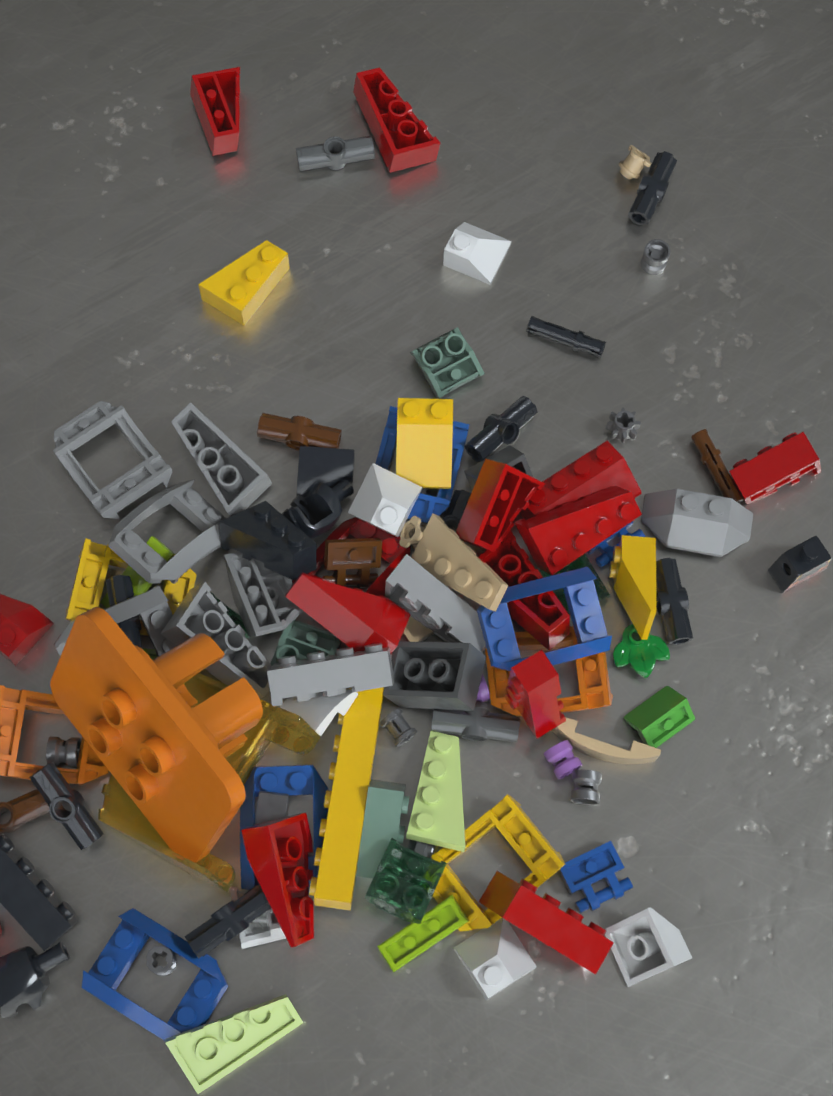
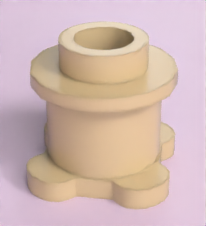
[619,145,652,180]
[400,516,427,549]

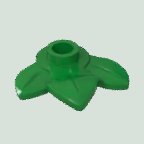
[613,624,670,678]

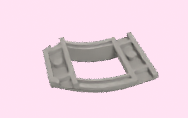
[53,401,173,519]
[108,480,235,584]
[54,586,176,657]

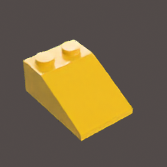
[396,398,453,489]
[609,535,657,640]

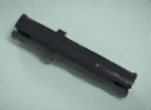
[526,316,606,358]

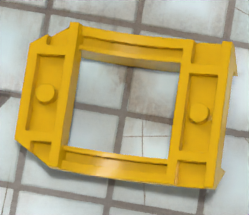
[65,538,197,636]
[423,794,566,932]

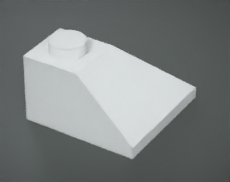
[443,222,511,285]
[348,463,423,537]
[605,907,692,987]
[454,918,537,1001]

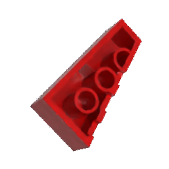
[353,67,441,173]
[514,486,642,575]
[479,871,614,975]

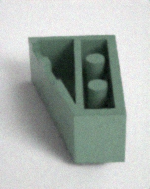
[356,779,410,881]

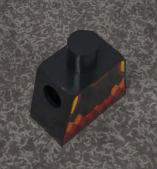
[768,536,832,593]

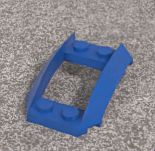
[375,406,470,524]
[477,567,612,671]
[240,765,329,890]
[82,908,228,1041]

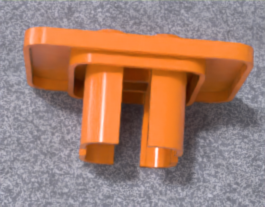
[50,607,263,865]

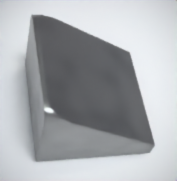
[255,791,289,825]

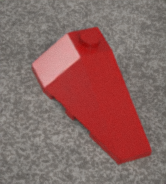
[285,573,411,654]
[0,594,54,666]
[241,812,314,947]

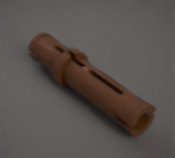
[691,429,744,504]

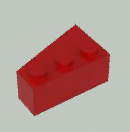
[190,67,240,156]
[729,431,821,505]
[455,459,545,552]
[505,650,566,739]

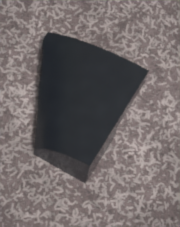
[296,446,355,497]

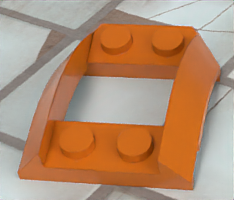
[485,626,613,716]
[0,685,109,785]

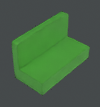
[624,686,695,748]

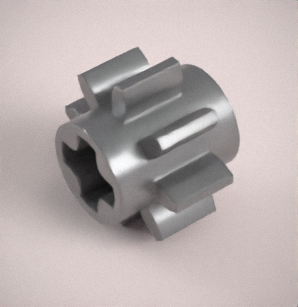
[606,407,641,443]

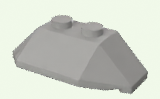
[641,489,753,557]
[224,552,303,637]

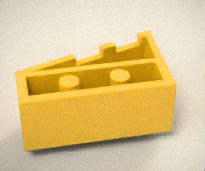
[198,240,290,326]

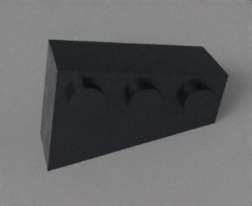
[220,501,316,580]

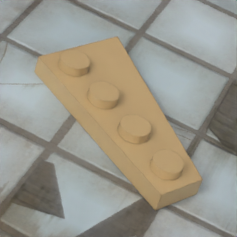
[411,513,508,612]

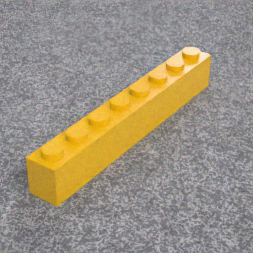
[309,687,385,911]

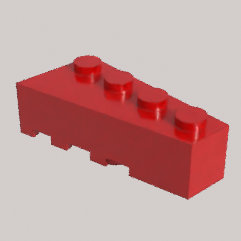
[478,531,570,651]

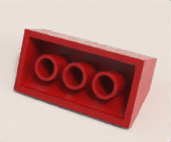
[520,440,642,520]

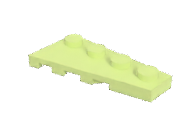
[406,731,466,852]
[164,994,303,1094]

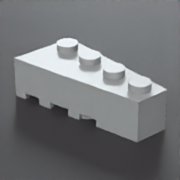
[171,402,272,516]
[384,554,486,653]
[161,582,272,699]
[267,643,394,706]

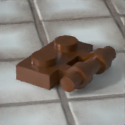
[322,538,382,588]

